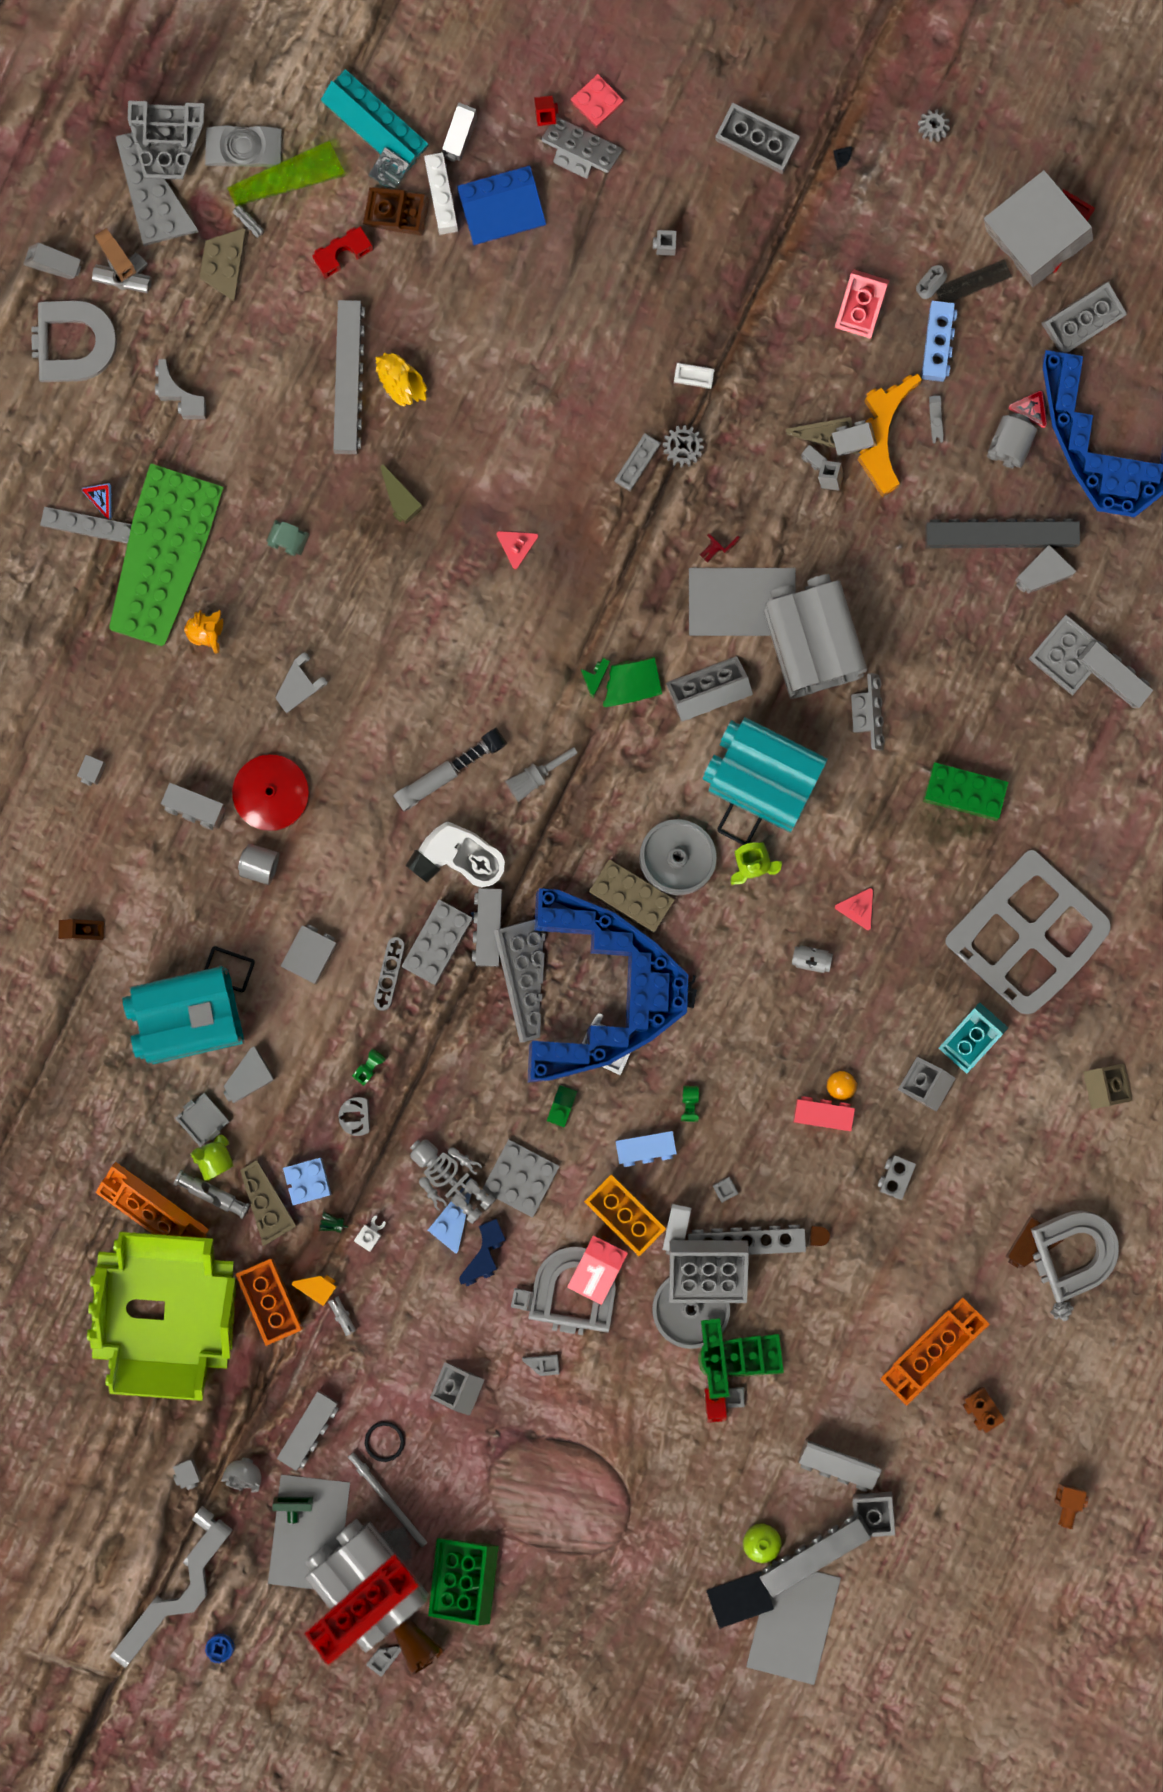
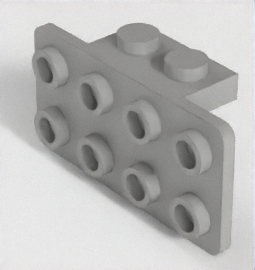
[542,117,622,179]

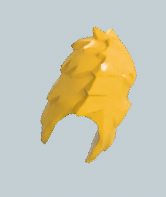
[375,352,427,406]

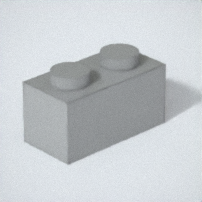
[801,445,827,471]

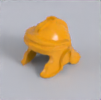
[184,610,224,654]

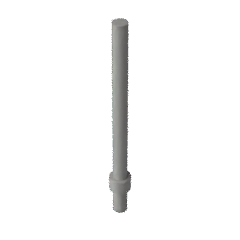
[348,1452,428,1547]

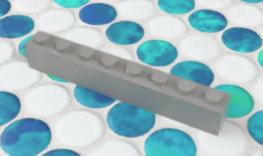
[333,300,365,454]

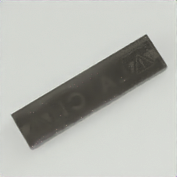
[935,259,1012,303]

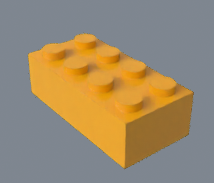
[584,1174,666,1256]

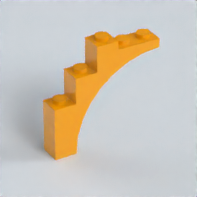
[858,374,922,497]

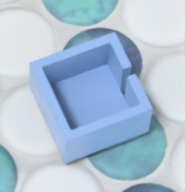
[283,1158,332,1205]

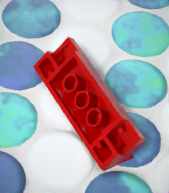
[304,1554,419,1666]

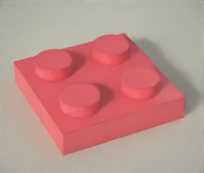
[570,74,624,128]

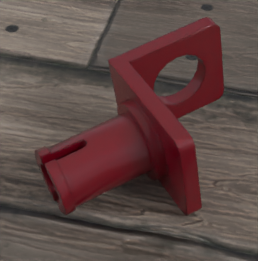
[699,533,741,563]

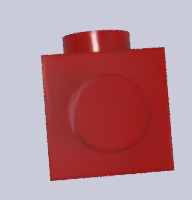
[534,95,559,126]

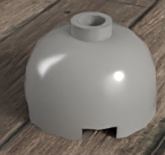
[221,1458,262,1493]

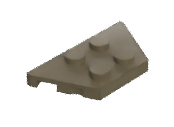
[200,229,246,302]

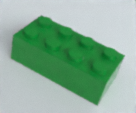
[922,762,1009,821]

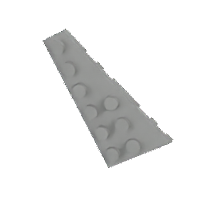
[116,133,199,246]
[494,919,546,1042]

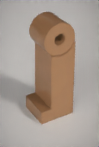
[94,228,136,282]

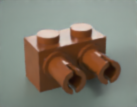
[963,1387,1005,1433]
[1054,1483,1089,1529]

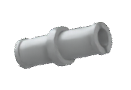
[328,1296,356,1336]

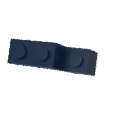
[459,1219,506,1286]

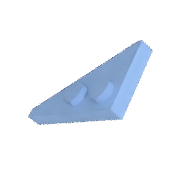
[428,1178,471,1254]

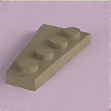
[240,1160,297,1246]

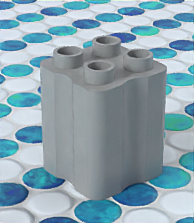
[763,574,867,699]
[305,1519,429,1652]

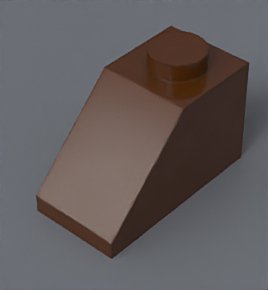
[58,919,104,940]

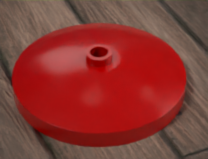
[232,754,309,831]

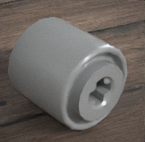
[238,844,280,885]

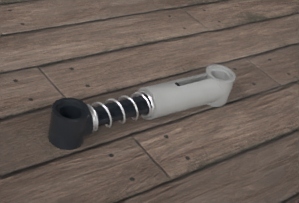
[393,728,507,812]

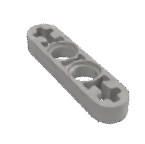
[374,937,405,1011]

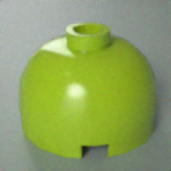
[742,1523,782,1563]

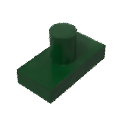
[273,1497,313,1524]

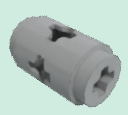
[792,945,833,973]

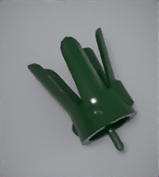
[318,1211,348,1233]

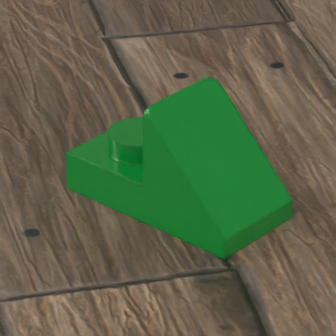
[581,658,610,698]
[547,1085,578,1128]

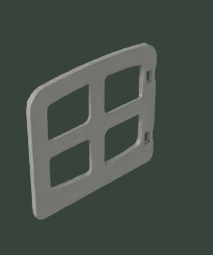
[945,850,1110,1015]

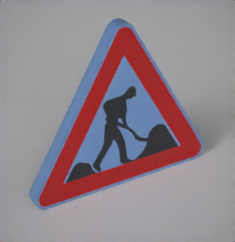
[82,483,112,520]

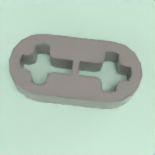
[916,265,947,299]

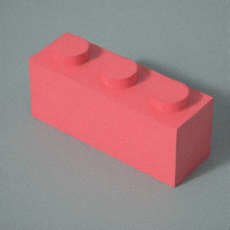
[793,1096,855,1131]

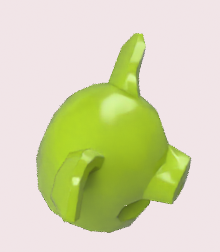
[731,842,782,885]
[191,1135,233,1181]

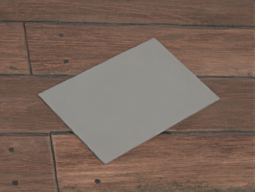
[689,568,795,636]
[268,1475,350,1589]
[746,1560,841,1685]

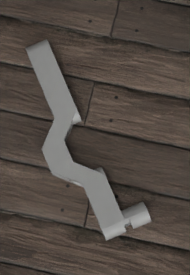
[110,1506,233,1668]

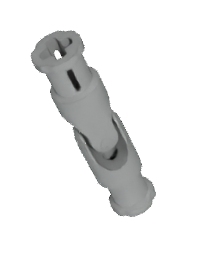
[173,1170,250,1219]

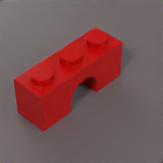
[312,227,373,279]

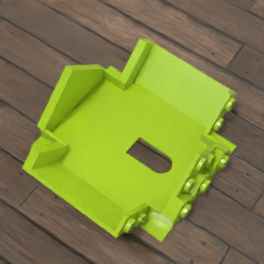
[87,1232,236,1401]

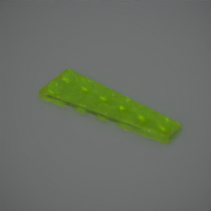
[227,140,346,206]

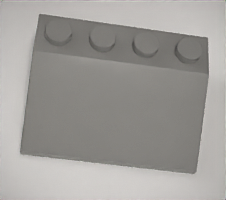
[669,1240,749,1303]

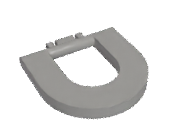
[31,301,117,382]
[1031,1210,1119,1303]
[529,1247,615,1335]

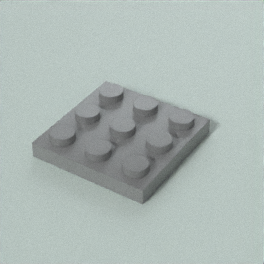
[1029,615,1110,696]
[482,1139,560,1218]

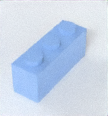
[615,1131,677,1167]

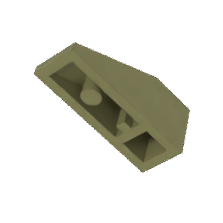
[380,465,423,524]

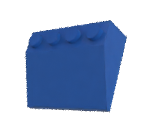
[457,166,546,246]

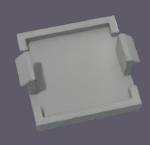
[175,1093,230,1147]

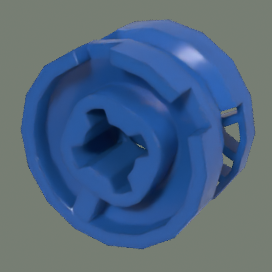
[205,1633,235,1663]

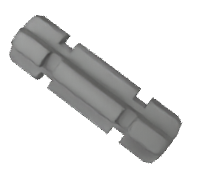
[233,205,264,237]

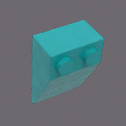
[938,1002,1008,1074]

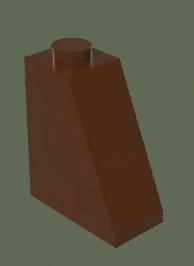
[1005,1217,1064,1268]

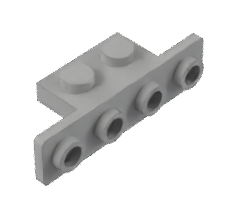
[851,673,885,751]

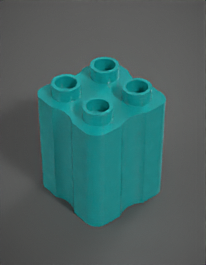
[702,717,828,833]
[122,966,245,1065]

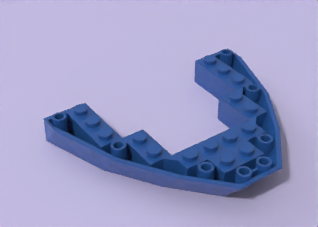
[1043,350,1163,517]
[527,888,688,1083]

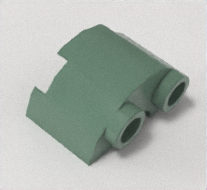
[266,520,309,556]

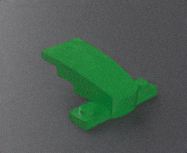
[698,1318,784,1399]

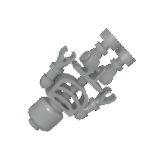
[410,1139,496,1224]

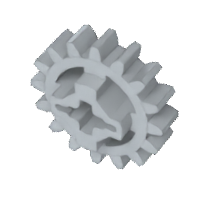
[663,425,704,467]

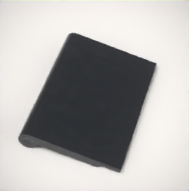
[706,1571,774,1629]

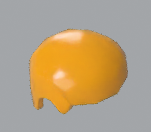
[827,1071,857,1101]

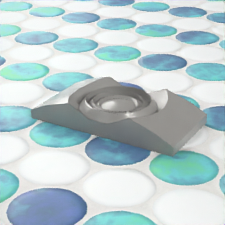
[205,125,282,167]

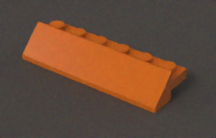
[95,1162,209,1238]
[880,1298,990,1406]

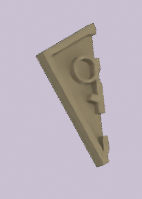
[785,417,858,454]

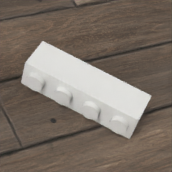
[424,152,458,235]

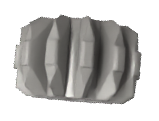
[918,109,950,142]

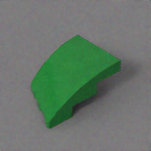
[603,657,662,707]

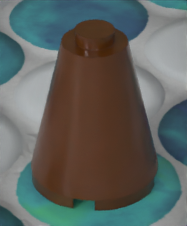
[393,1619,444,1675]

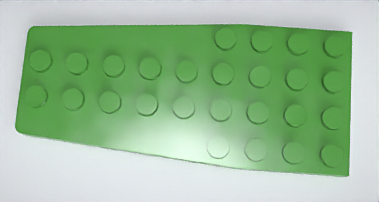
[109,463,223,646]

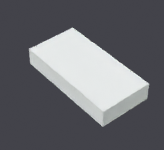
[674,363,714,389]

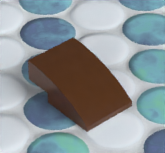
[363,187,429,236]

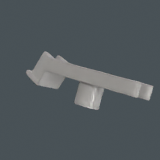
[929,396,943,444]

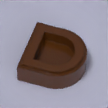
[810,1226,830,1246]

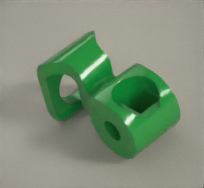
[352,1048,387,1086]
[681,1086,699,1122]

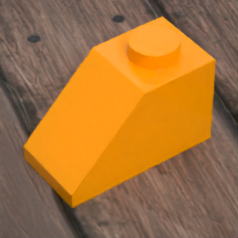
[291,1275,338,1306]

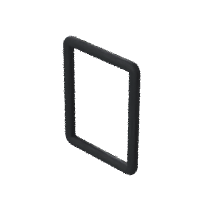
[717,803,762,845]
[204,946,255,992]

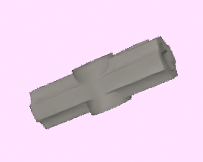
[92,252,152,293]

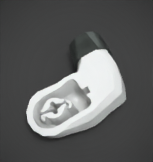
[405,822,505,888]

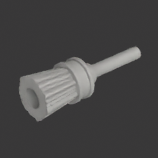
[505,747,578,802]

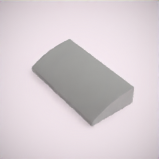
[1041,282,1127,353]

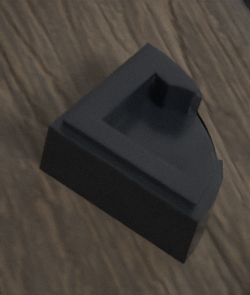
[833,146,852,170]

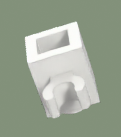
[354,1215,386,1252]

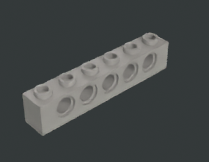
[688,1225,806,1255]

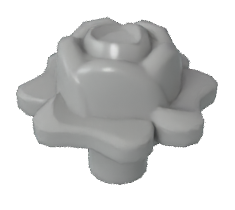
[1050,1301,1074,1321]

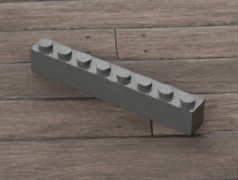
[925,519,1080,548]

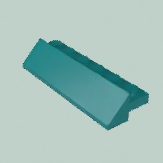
[321,69,429,175]

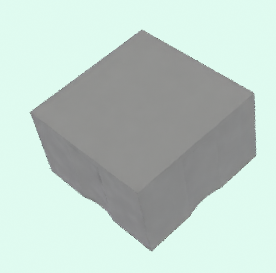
[983,170,1093,287]

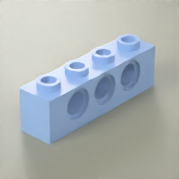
[921,301,957,382]

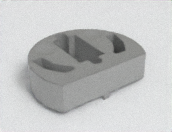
[339,1097,370,1136]

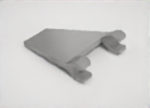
[275,653,328,713]

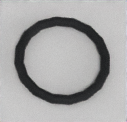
[364,1422,405,1462]

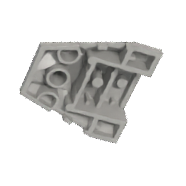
[128,101,205,180]

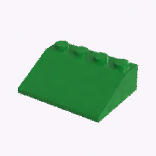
[428,1538,499,1626]

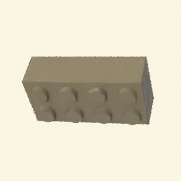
[589,859,674,934]

